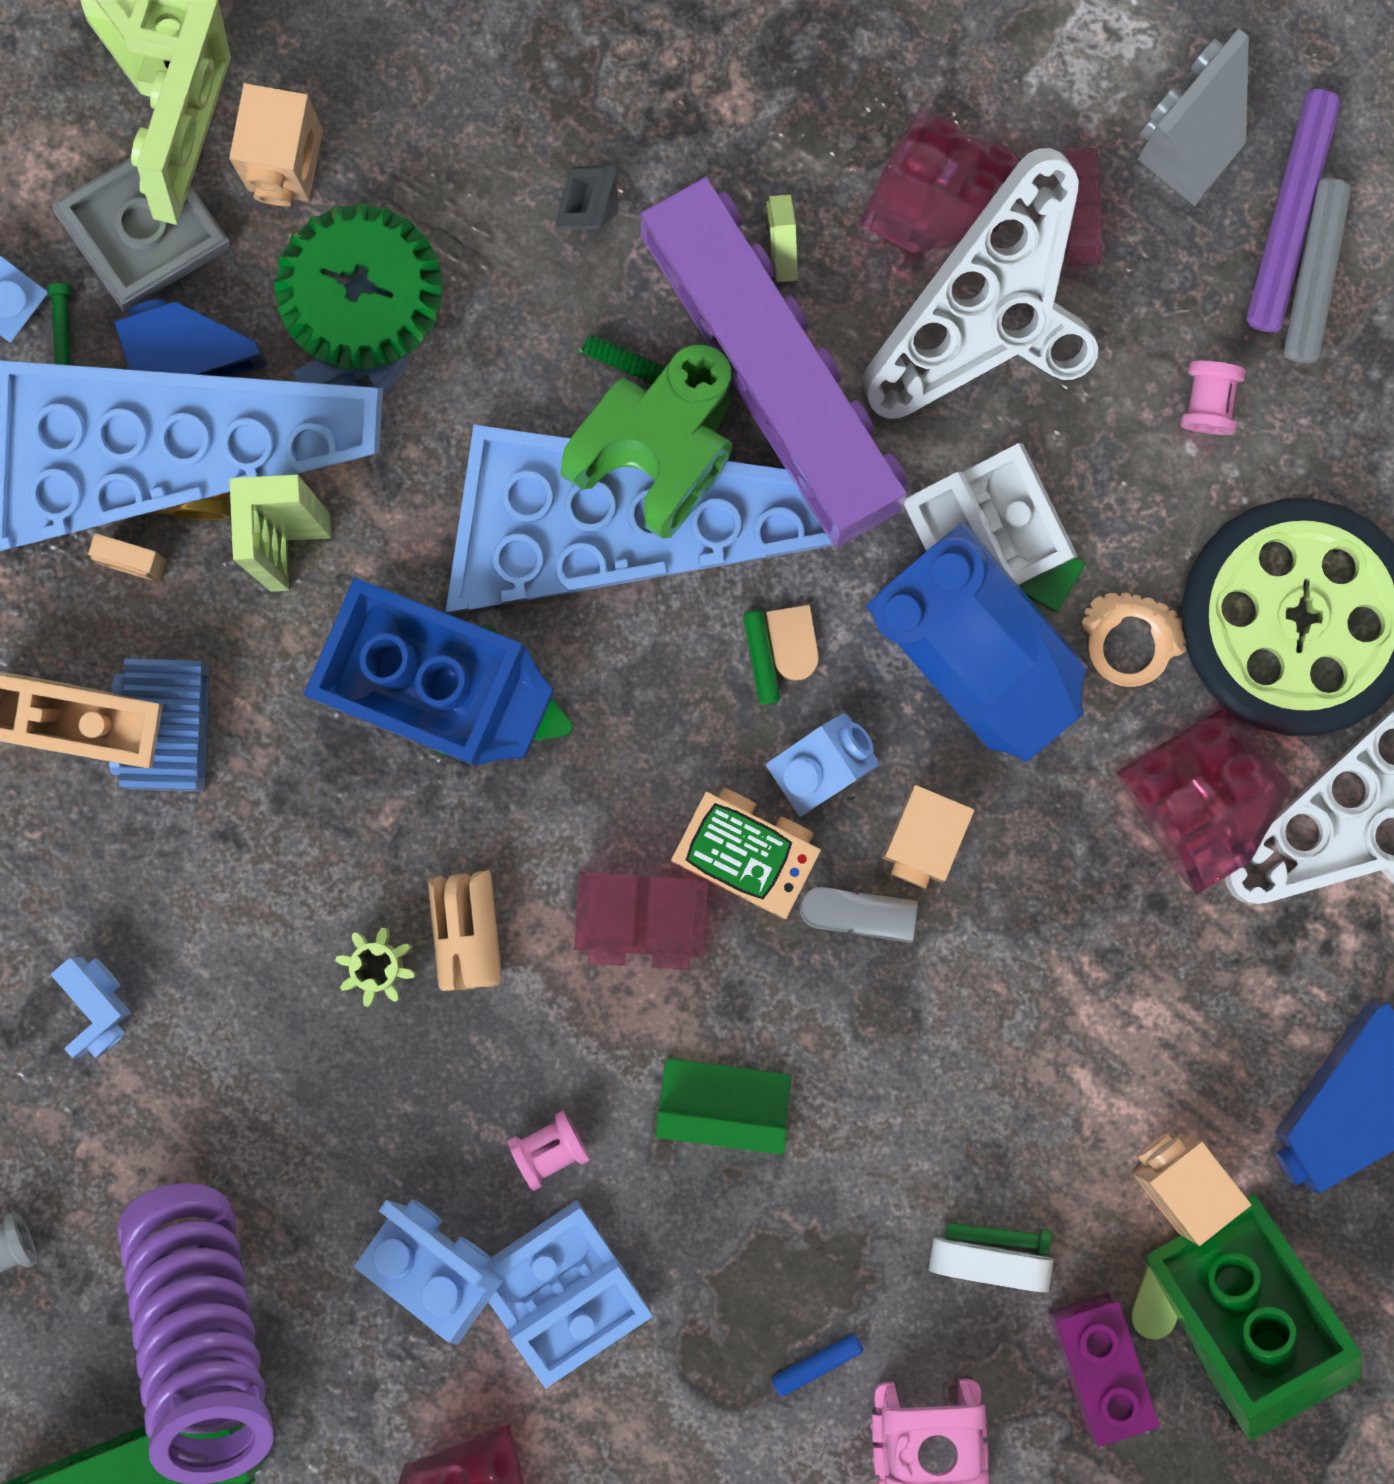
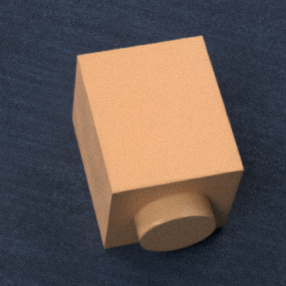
[882,785,975,889]

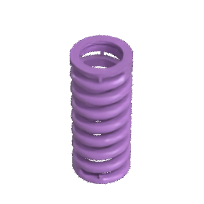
[117,1183,273,1484]

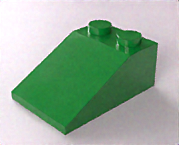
[1145,1194,1362,1442]

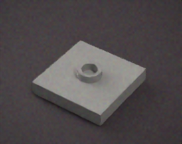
[52,157,230,313]

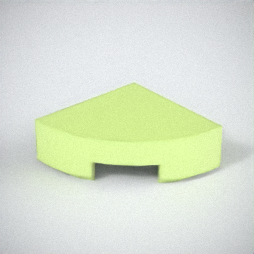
[766,195,798,282]

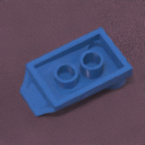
[865,522,1088,762]
[303,577,553,766]

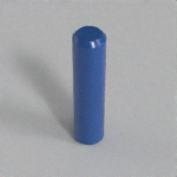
[771,1333,864,1397]

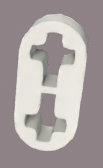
[928,1238,1054,1292]

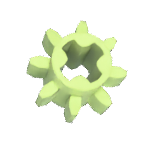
[335,927,417,1007]

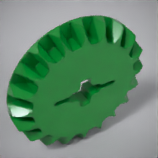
[274,202,443,370]

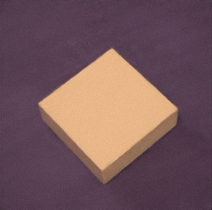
[88,533,167,582]

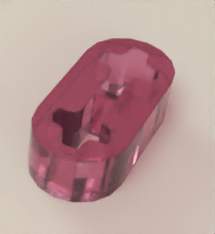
[1062,146,1102,266]

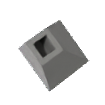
[1137,28,1249,206]

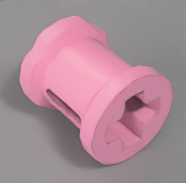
[1180,361,1246,435]
[507,1110,590,1191]

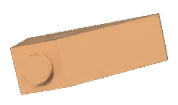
[0,671,163,768]

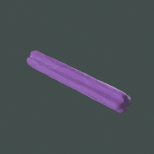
[1246,89,1341,333]

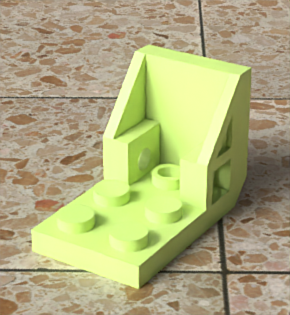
[80,0,231,225]

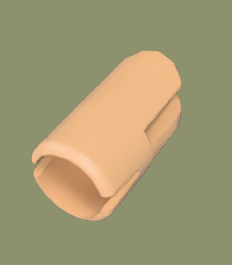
[428,870,502,991]

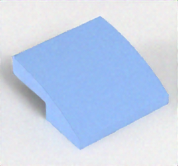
[486,1200,653,1389]

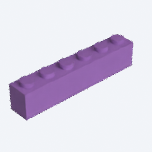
[640,177,908,549]

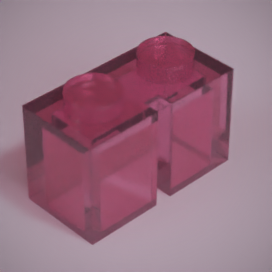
[574,872,708,970]

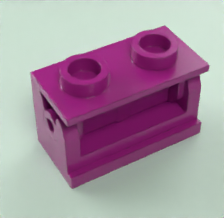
[1047,1292,1160,1447]

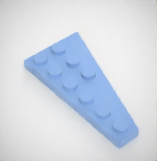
[0,360,383,551]
[446,425,834,615]

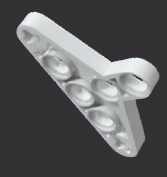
[862,148,1098,419]
[1224,707,1394,904]

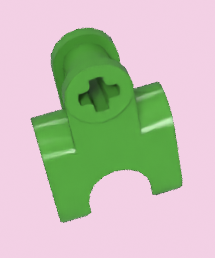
[560,345,733,539]

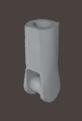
[799,887,918,943]

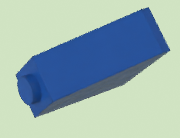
[1274,1001,1394,1193]

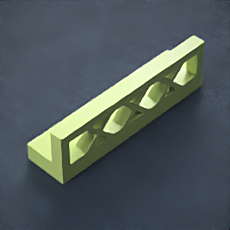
[229,475,331,592]

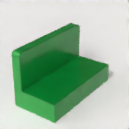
[655,1058,791,1155]

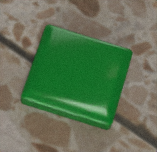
[1019,557,1085,612]

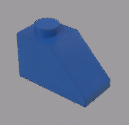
[114,299,268,377]

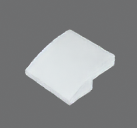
[904,443,1078,585]

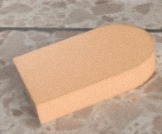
[766,605,819,681]

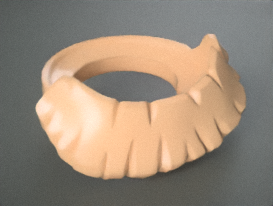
[1082,593,1187,687]

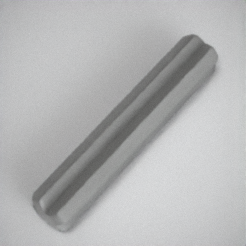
[1284,178,1352,364]

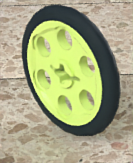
[1182,498,1394,736]

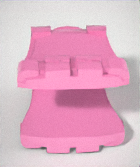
[871,1378,990,1484]

